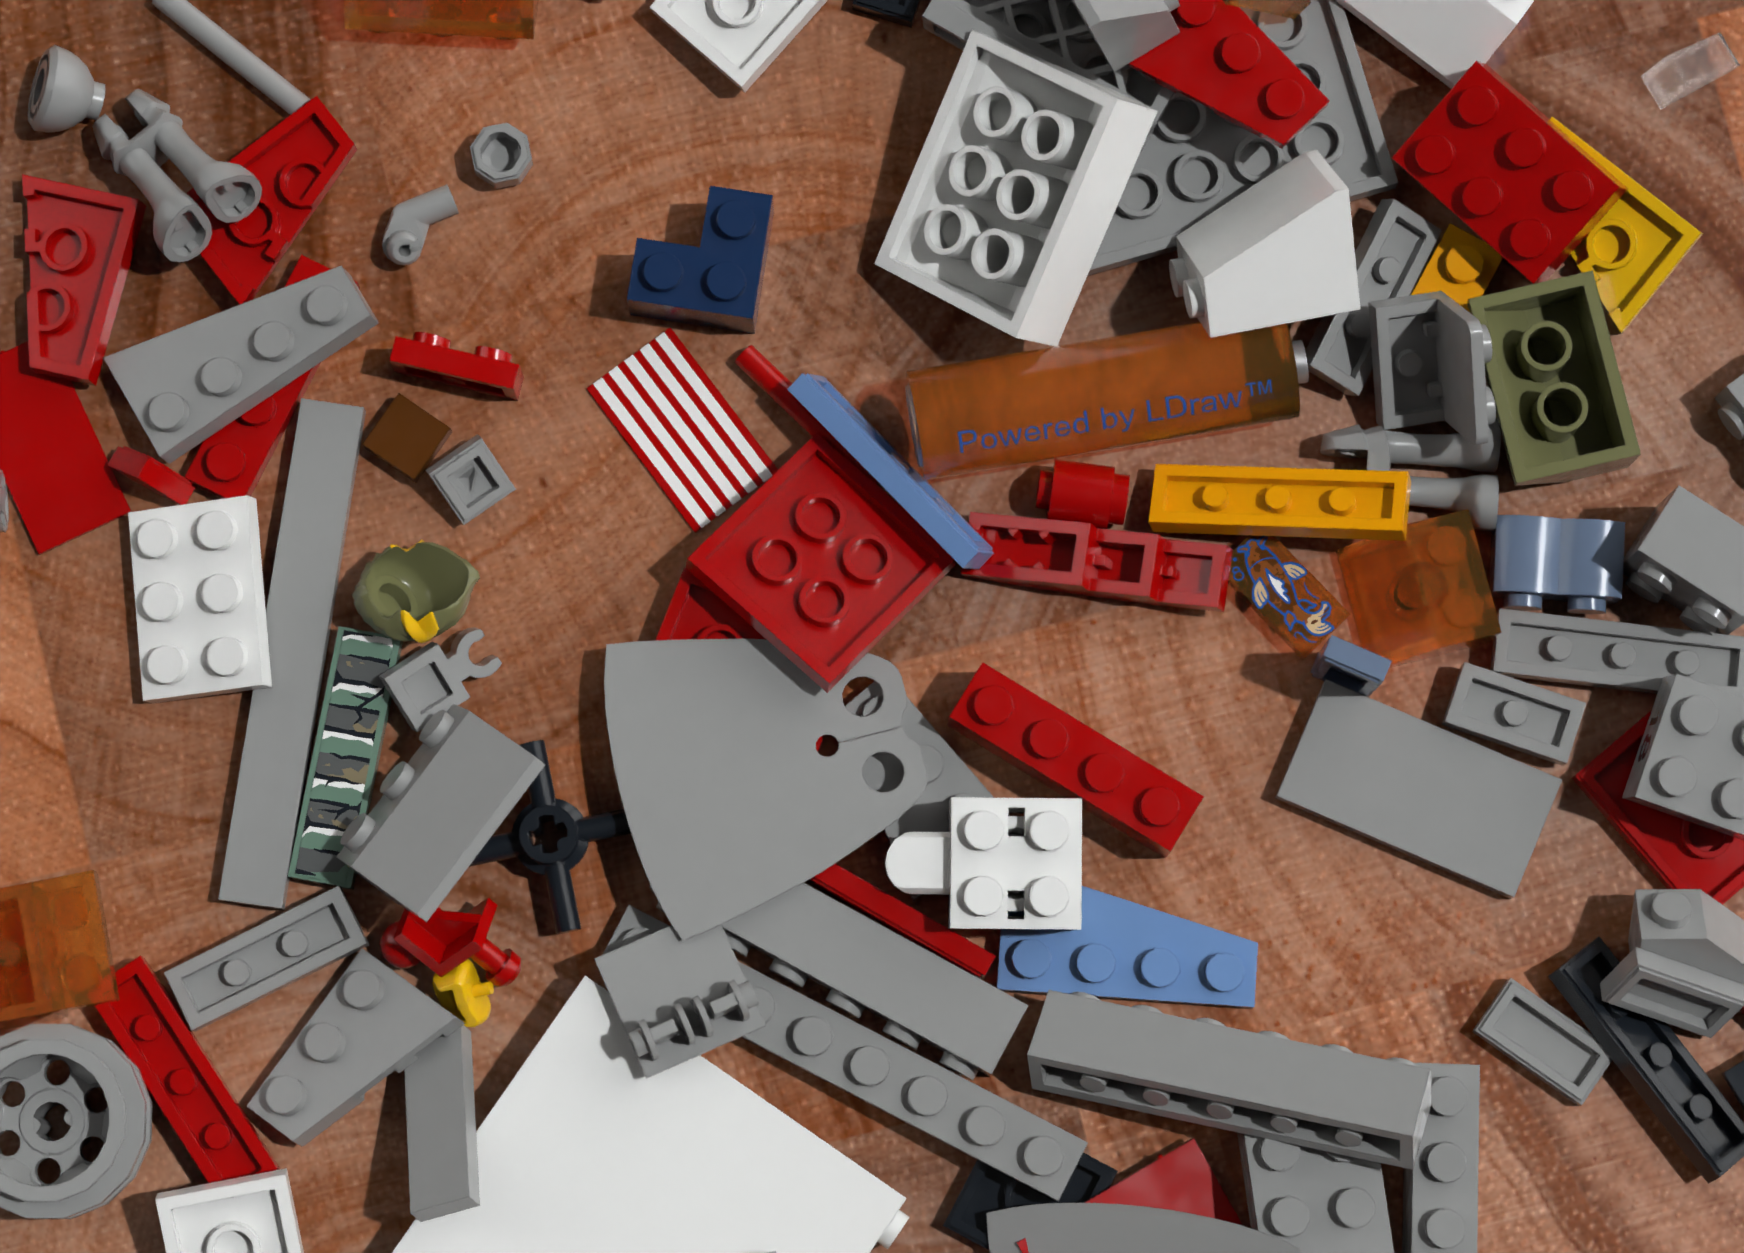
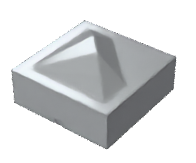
[425,434,516,525]

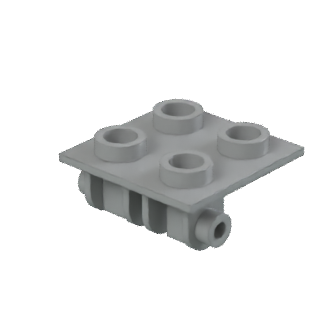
[594,924,766,1079]

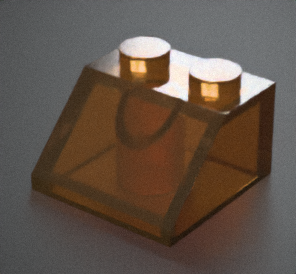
[1336,509,1502,668]

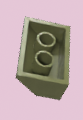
[1467,270,1641,486]

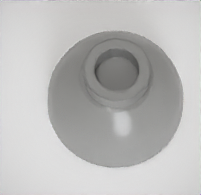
[28,45,105,133]

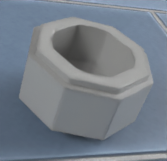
[470,123,533,189]

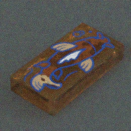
[1228,535,1351,661]

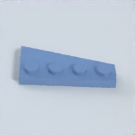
[996,886,1258,1009]

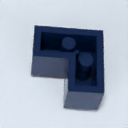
[627,186,774,334]

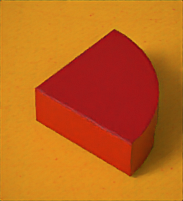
[107,446,195,505]

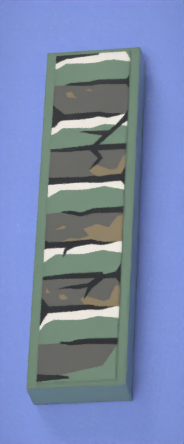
[288,626,403,890]

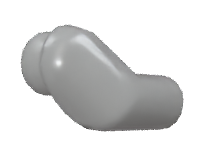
[382,184,459,266]

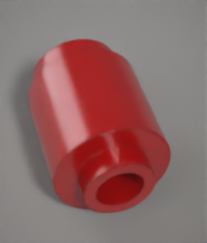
[1035,459,1130,529]

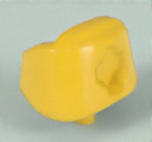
[433,959,494,1028]

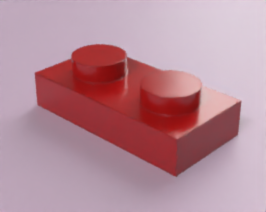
[389,332,524,401]

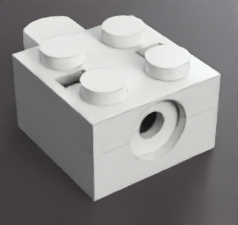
[885,797,1082,930]

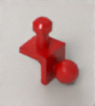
[380,897,521,987]

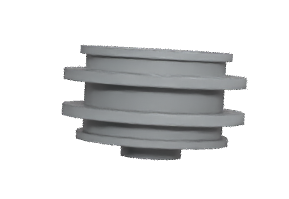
[0,1024,152,1219]

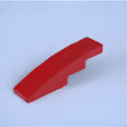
[961,512,1233,612]

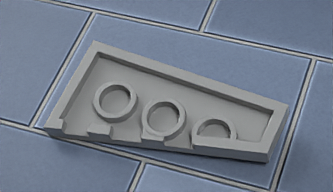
[103,266,379,464]

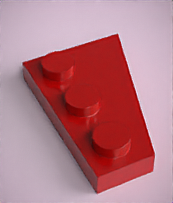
[186,95,357,305]
[22,174,146,386]

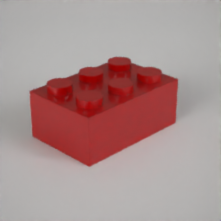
[1392,61,1628,284]

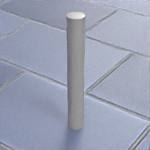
[152,0,311,115]

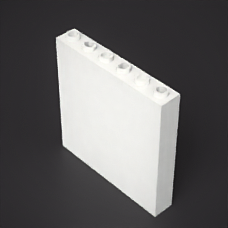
[392,976,910,1253]

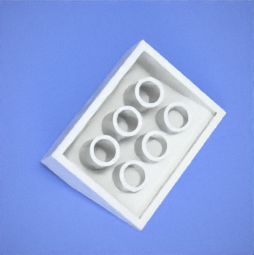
[874,29,1158,347]

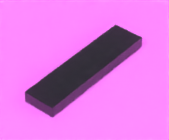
[1548,936,1744,1184]

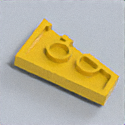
[1550,117,1703,333]

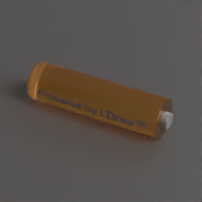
[905,322,1309,481]

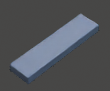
[787,373,994,569]

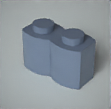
[1489,515,1625,614]

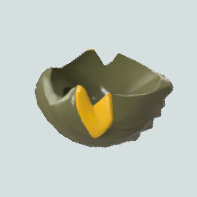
[352,539,480,643]

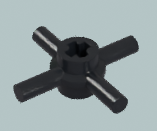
[469,740,631,934]

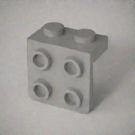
[1368,291,1496,445]

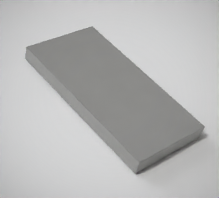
[1275,679,1562,899]

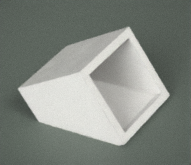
[1169,150,1361,338]

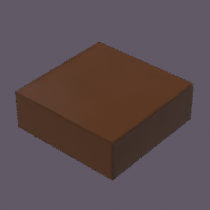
[362,393,452,483]

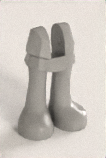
[92,89,262,262]
[1320,416,1501,531]

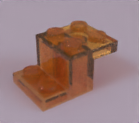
[0,870,120,1031]

